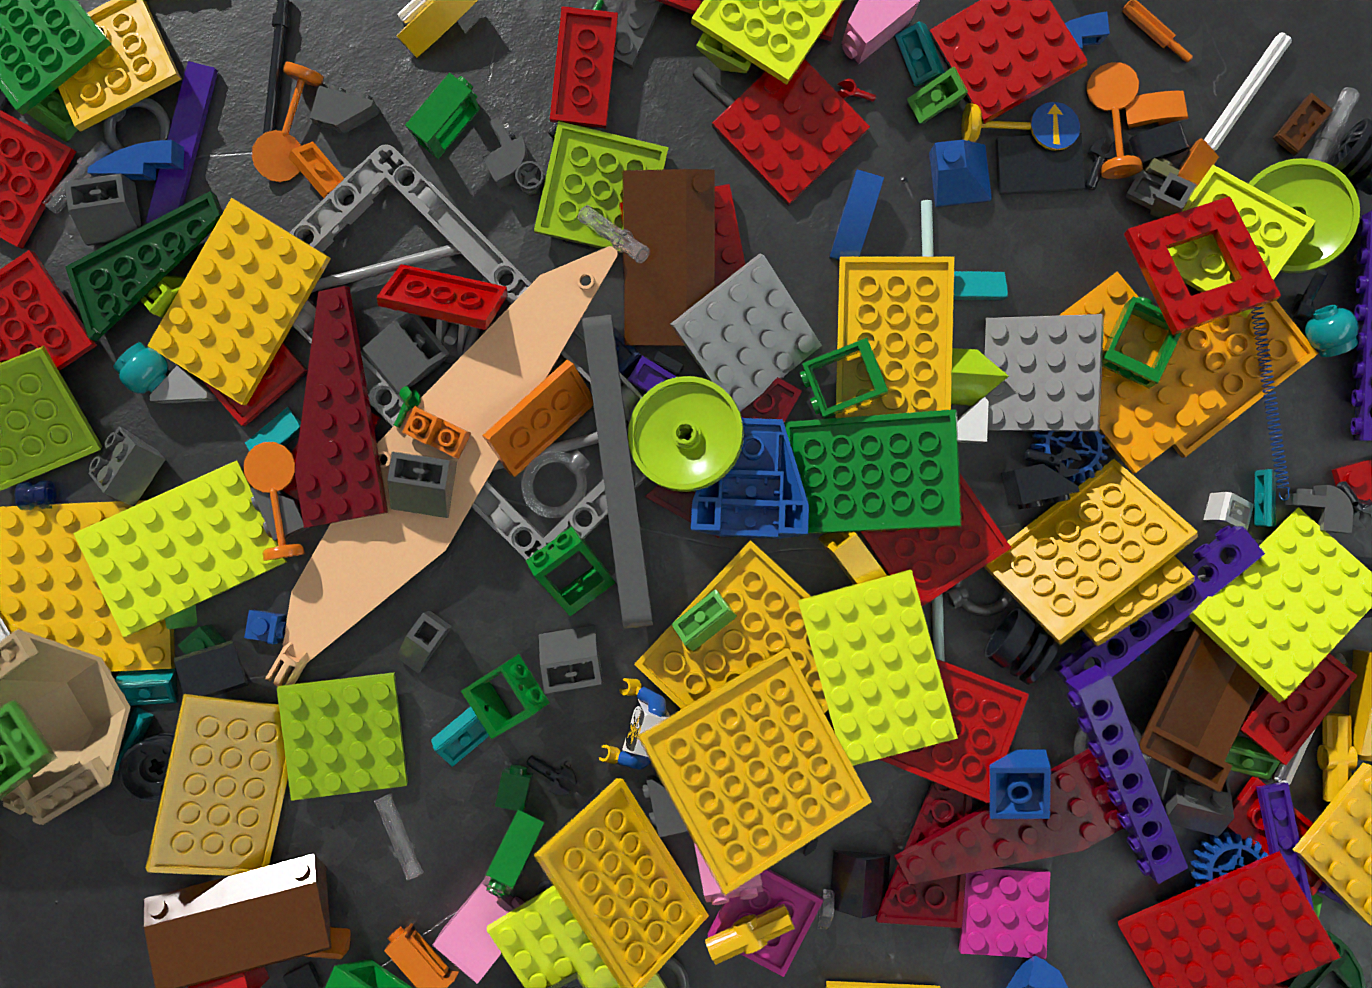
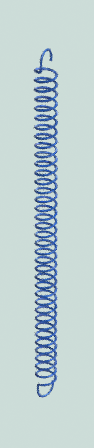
[1251,307,1290,501]

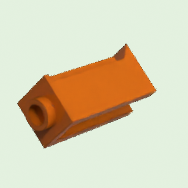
[384,923,459,988]

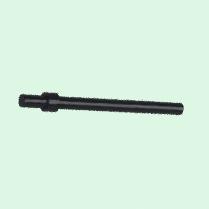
[263,0,290,134]

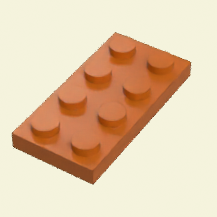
[482,360,594,477]

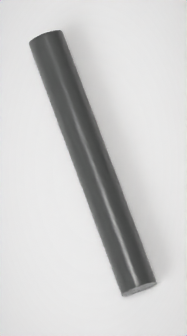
[692,67,736,108]

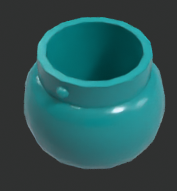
[1305,305,1359,357]
[113,342,169,394]

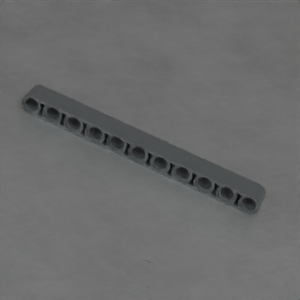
[582,314,653,629]

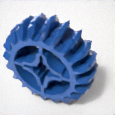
[1030,431,1110,483]
[1190,831,1269,887]

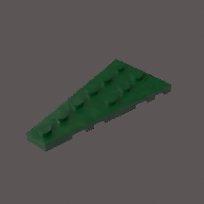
[65,191,223,342]

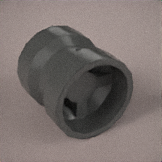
[515,161,546,196]

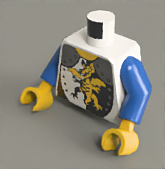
[599,678,670,770]

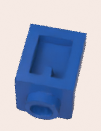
[244,610,286,645]

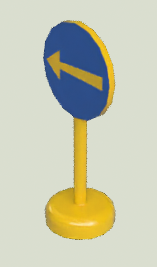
[961,102,1080,151]

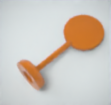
[252,62,324,182]
[1087,62,1143,179]
[244,442,305,561]

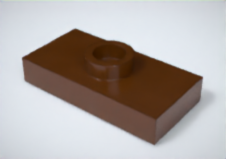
[1272,93,1333,156]

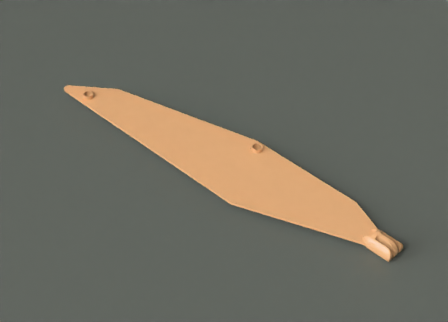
[265,246,618,687]

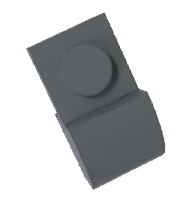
[482,116,529,189]
[1125,170,1197,218]
[1284,485,1353,533]

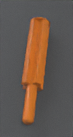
[1122,0,1193,63]

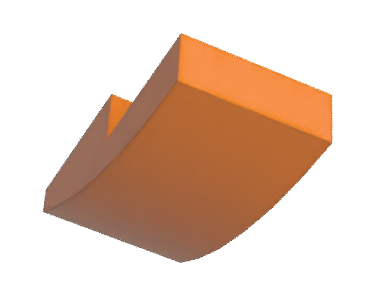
[1125,91,1188,129]
[402,406,471,459]

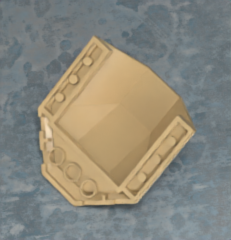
[0,629,131,825]

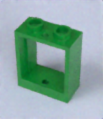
[405,72,480,159]
[1102,296,1182,388]
[800,338,888,419]
[526,526,616,617]
[461,654,550,739]
[483,810,544,898]
[325,959,412,988]

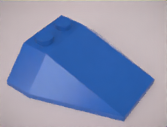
[691,418,809,539]

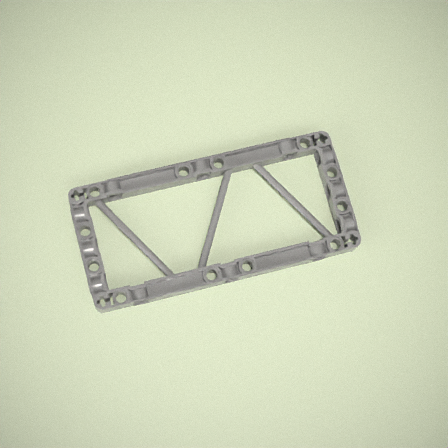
[289,145,648,560]

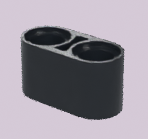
[1129,121,1190,165]

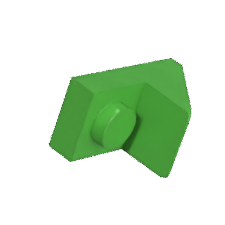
[907,67,968,124]

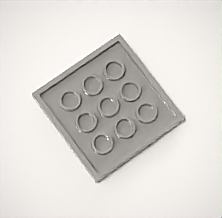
[670,254,822,412]
[983,314,1104,432]

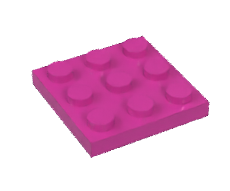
[959,867,1050,959]
[708,868,824,977]

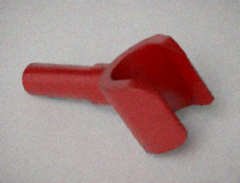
[837,79,876,102]

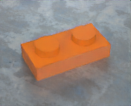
[288,141,345,198]

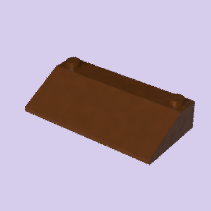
[622,169,715,346]
[1138,624,1261,792]
[144,854,332,988]

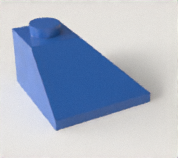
[929,140,992,207]
[989,749,1051,819]
[1006,955,1068,988]

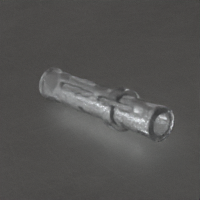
[1307,88,1360,162]
[43,140,113,214]
[578,205,650,263]
[374,793,424,881]

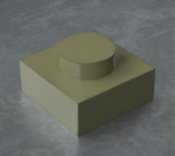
[1143,158,1180,181]

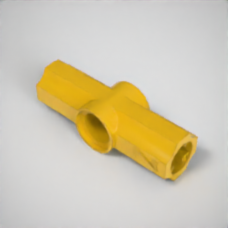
[1317,713,1358,802]
[705,904,795,965]

